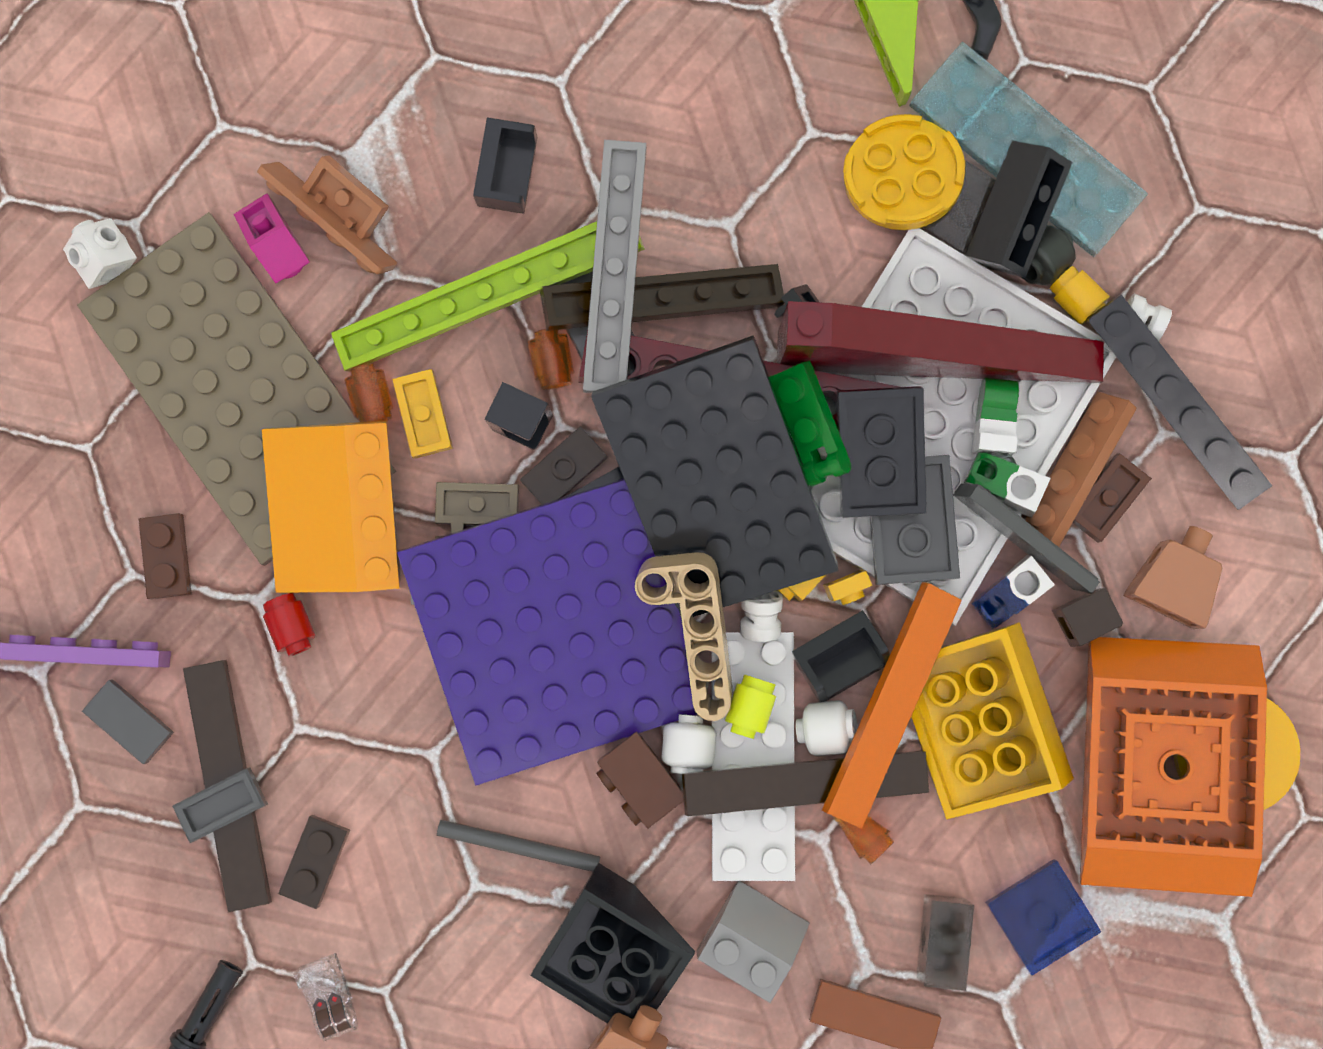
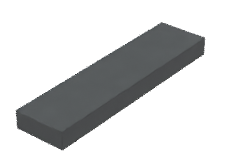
[953,483,1100,594]

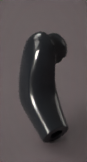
[963,0,1002,60]

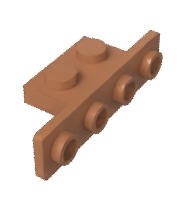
[257,155,397,274]

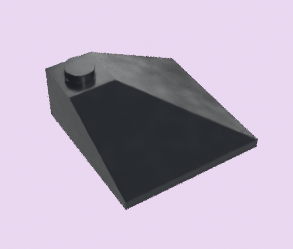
[530,863,695,1023]

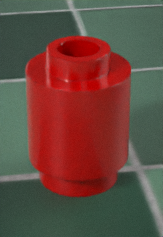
[263,593,316,657]

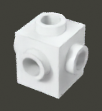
[63,218,137,289]

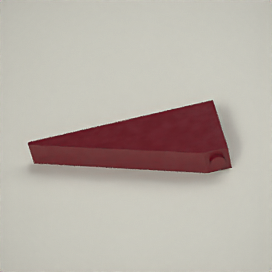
[777,301,1104,383]

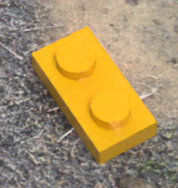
[392,369,453,459]

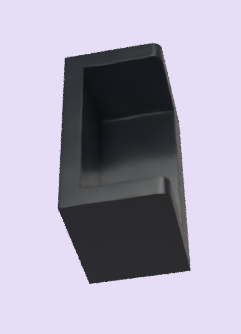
[473,117,538,214]
[484,382,553,450]
[792,610,890,702]

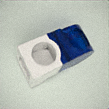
[971,555,1055,629]

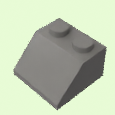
[697,881,810,1003]

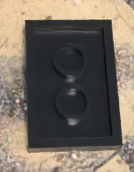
[837,386,926,518]

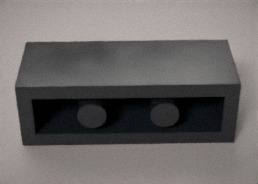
[965,141,1073,278]

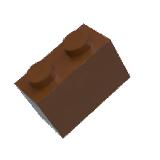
[596,731,684,829]

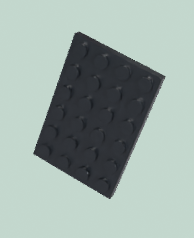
[591,335,839,619]

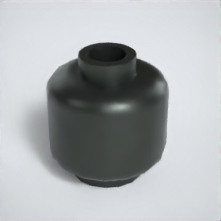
[1021,225,1076,286]

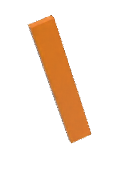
[822,582,962,829]

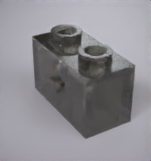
[917,894,974,991]

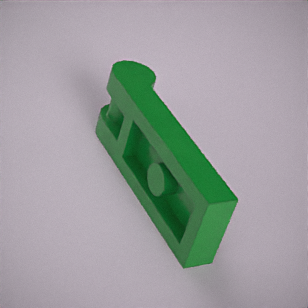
[769,360,851,486]

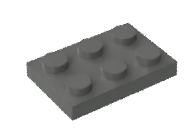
[870,455,960,585]

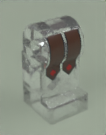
[293,953,358,1041]

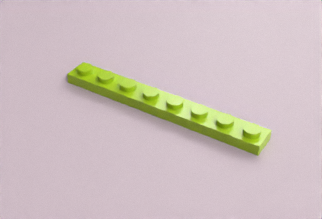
[331,221,645,372]

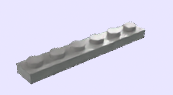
[583,140,647,393]

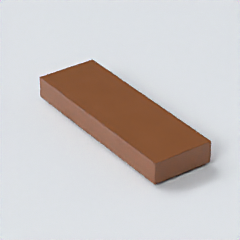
[809,979,942,1049]

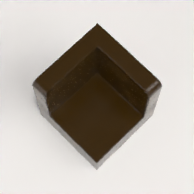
[1052,587,1123,647]

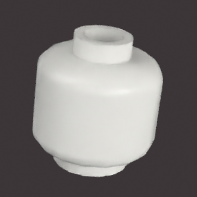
[796,700,858,756]
[662,714,716,774]

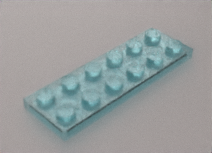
[909,41,1148,258]

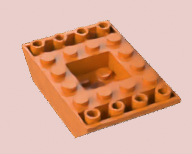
[1080,637,1267,897]

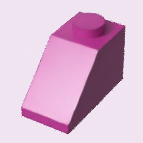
[234,193,310,284]

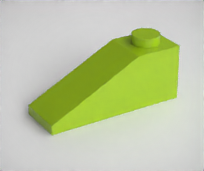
[854,0,919,107]

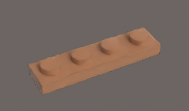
[1025,391,1137,547]

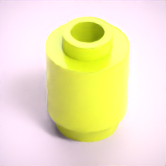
[725,675,776,739]

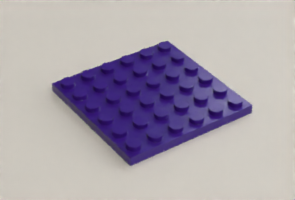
[397,479,697,786]

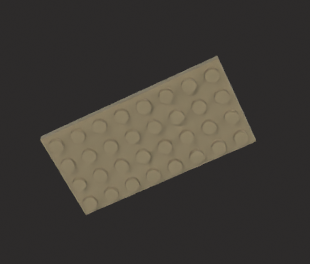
[77,212,397,566]

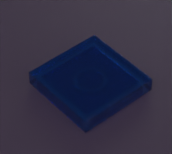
[985,859,1101,976]

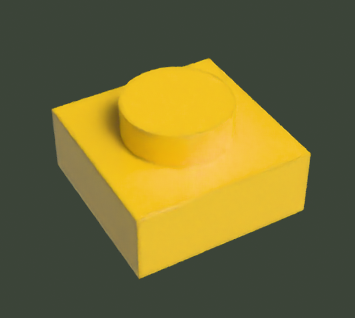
[823,570,872,605]

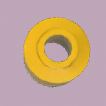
[1049,266,1110,325]

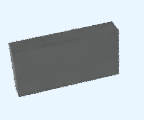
[82,680,174,764]
[172,768,268,843]

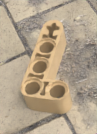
[635,552,733,721]

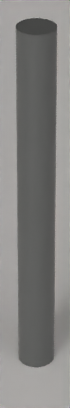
[437,820,600,872]

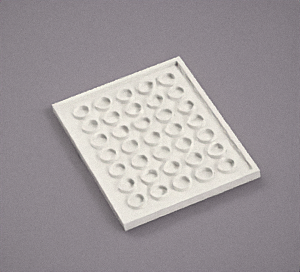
[789,228,1116,626]

